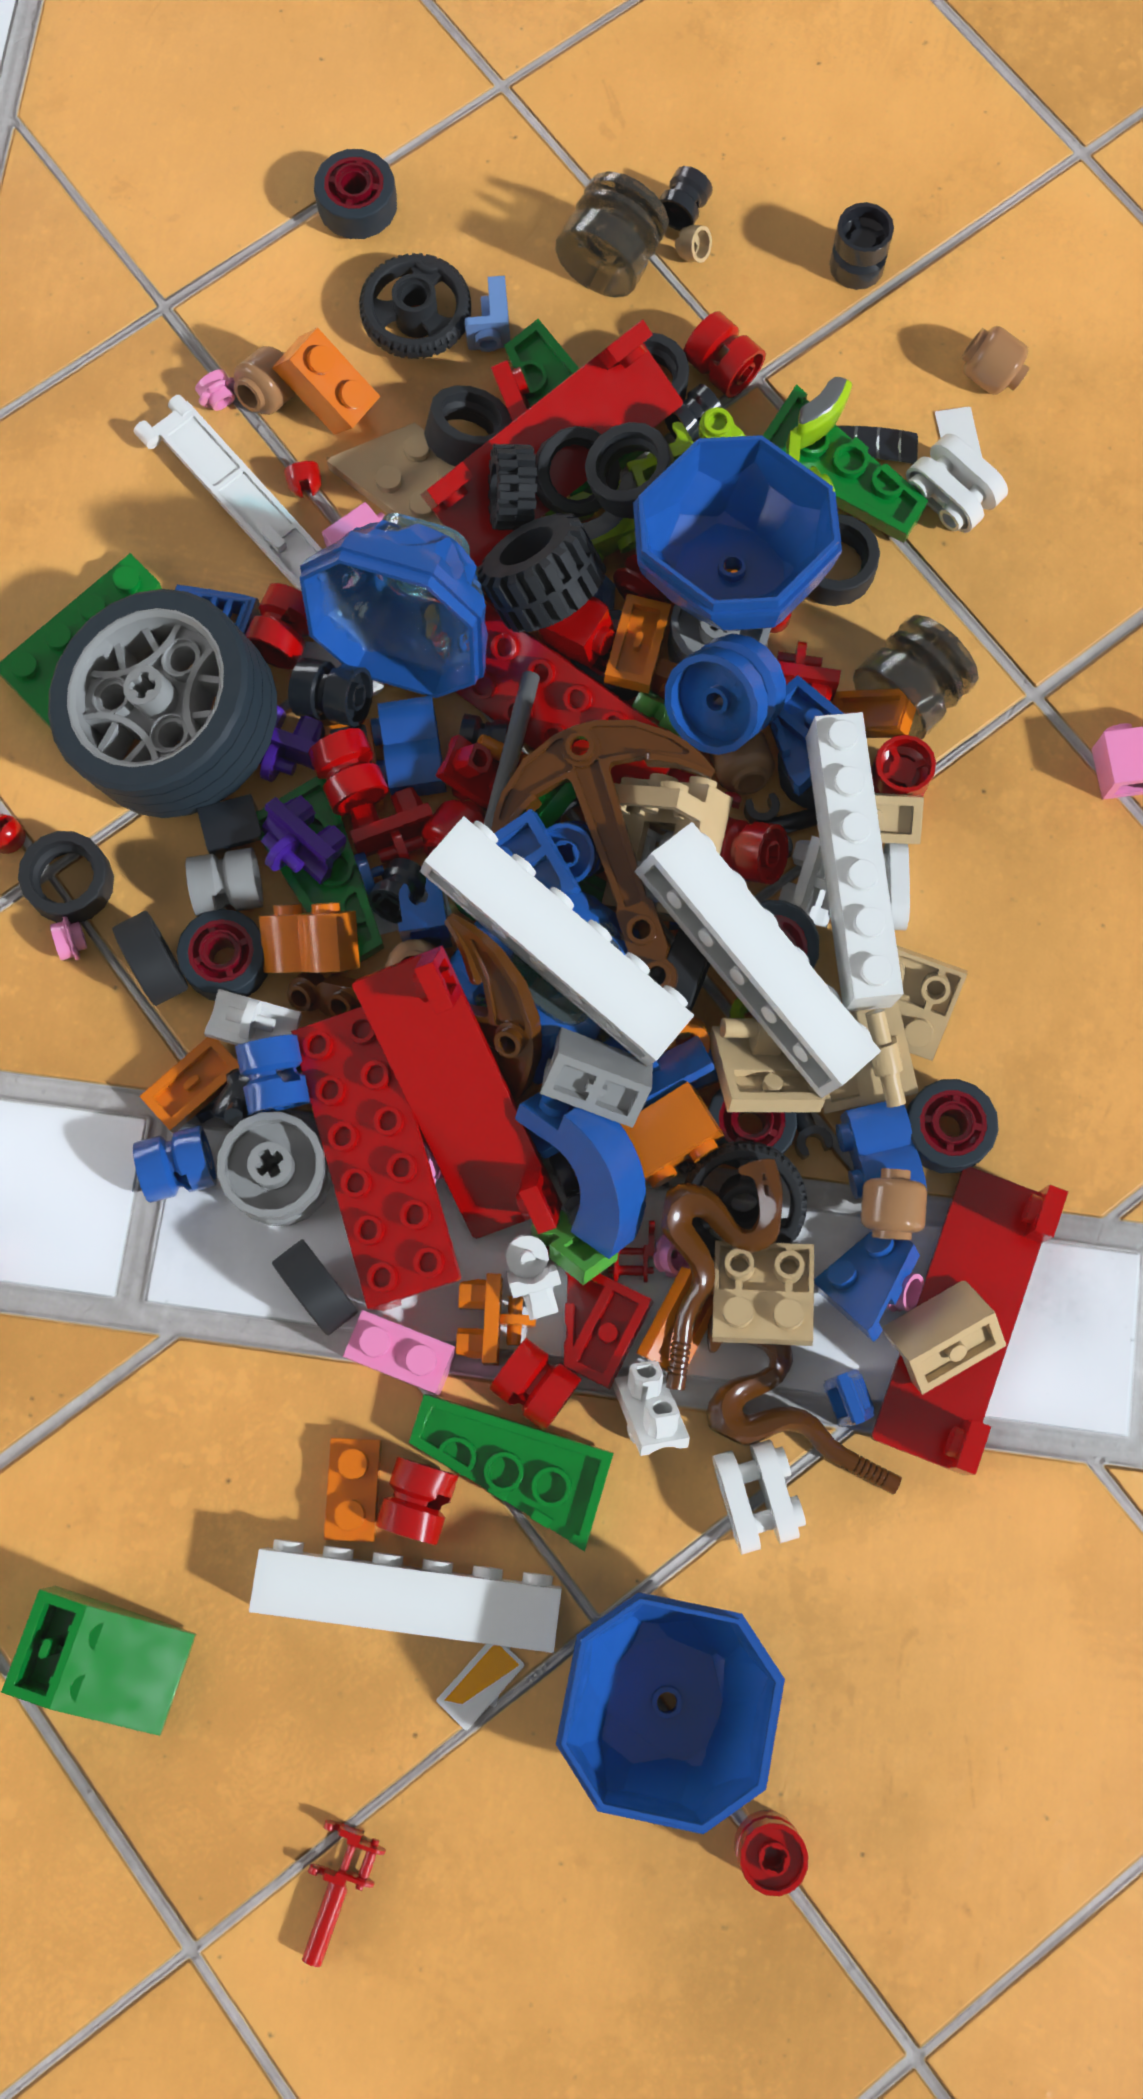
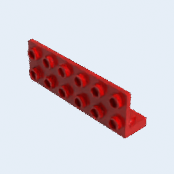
[421,319,683,567]
[434,590,671,784]
[352,945,562,1239]
[291,1007,461,1311]
[871,1167,1069,1475]

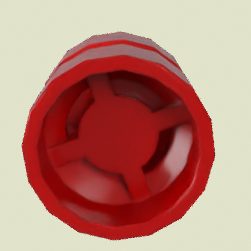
[683,311,766,398]
[245,583,310,670]
[308,728,388,815]
[871,735,936,796]
[720,818,789,885]
[489,1338,582,1431]
[375,1457,459,1545]
[734,1810,809,1897]

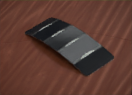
[838,426,918,464]

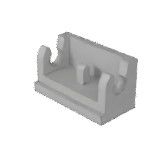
[540,1027,653,1128]

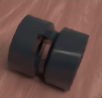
[829,202,894,290]
[288,657,373,727]

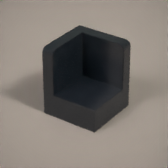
[197,794,263,859]

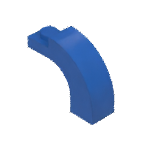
[515,1092,646,1259]

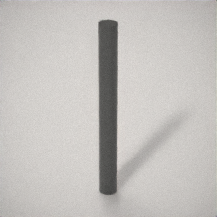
[483,671,540,830]

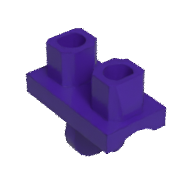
[259,705,325,782]
[261,795,347,885]

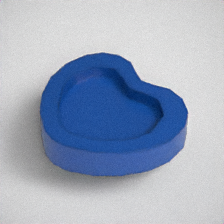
[354,852,384,897]

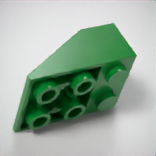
[1,1586,196,1736]

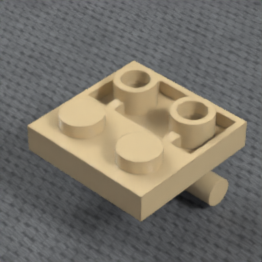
[897,946,967,1061]
[823,1001,919,1114]
[709,1016,825,1112]
[712,1241,814,1346]

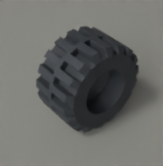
[477,513,606,633]

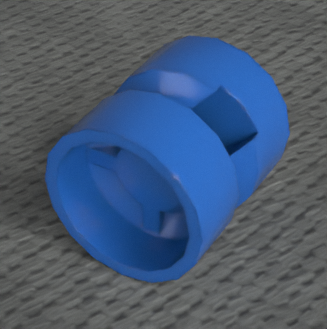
[546,820,602,882]
[235,1034,310,1115]
[133,1125,217,1203]

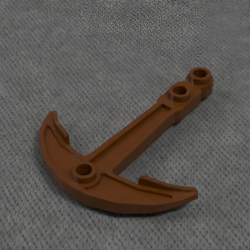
[491,720,716,989]
[287,913,542,1103]

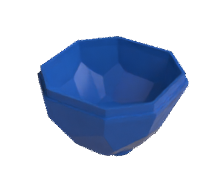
[633,435,842,631]
[556,1592,785,1834]

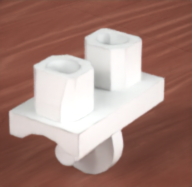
[779,836,830,928]
[204,989,302,1045]
[505,1234,561,1320]
[613,1360,690,1456]

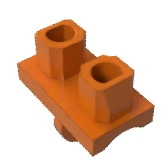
[456,1273,536,1366]

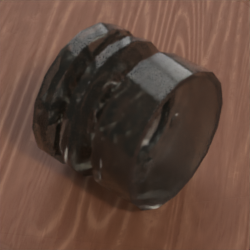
[555,171,669,298]
[853,615,979,739]

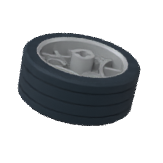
[48,589,277,818]

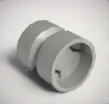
[185,847,263,917]

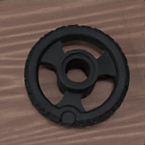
[359,253,471,359]
[684,1140,807,1258]

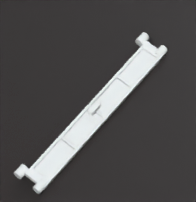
[134,395,384,696]

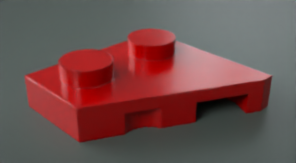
[491,360,530,422]
[564,1272,654,1390]

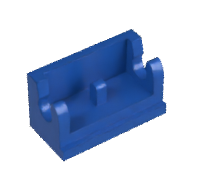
[398,877,452,948]

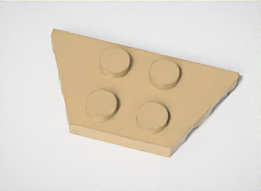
[327,422,455,539]

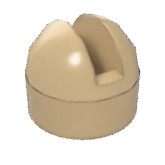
[675,225,712,263]

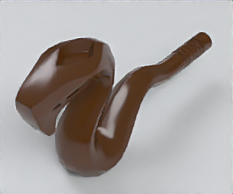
[661,1158,783,1391]
[706,1314,902,1495]

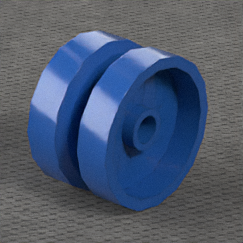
[665,633,786,755]

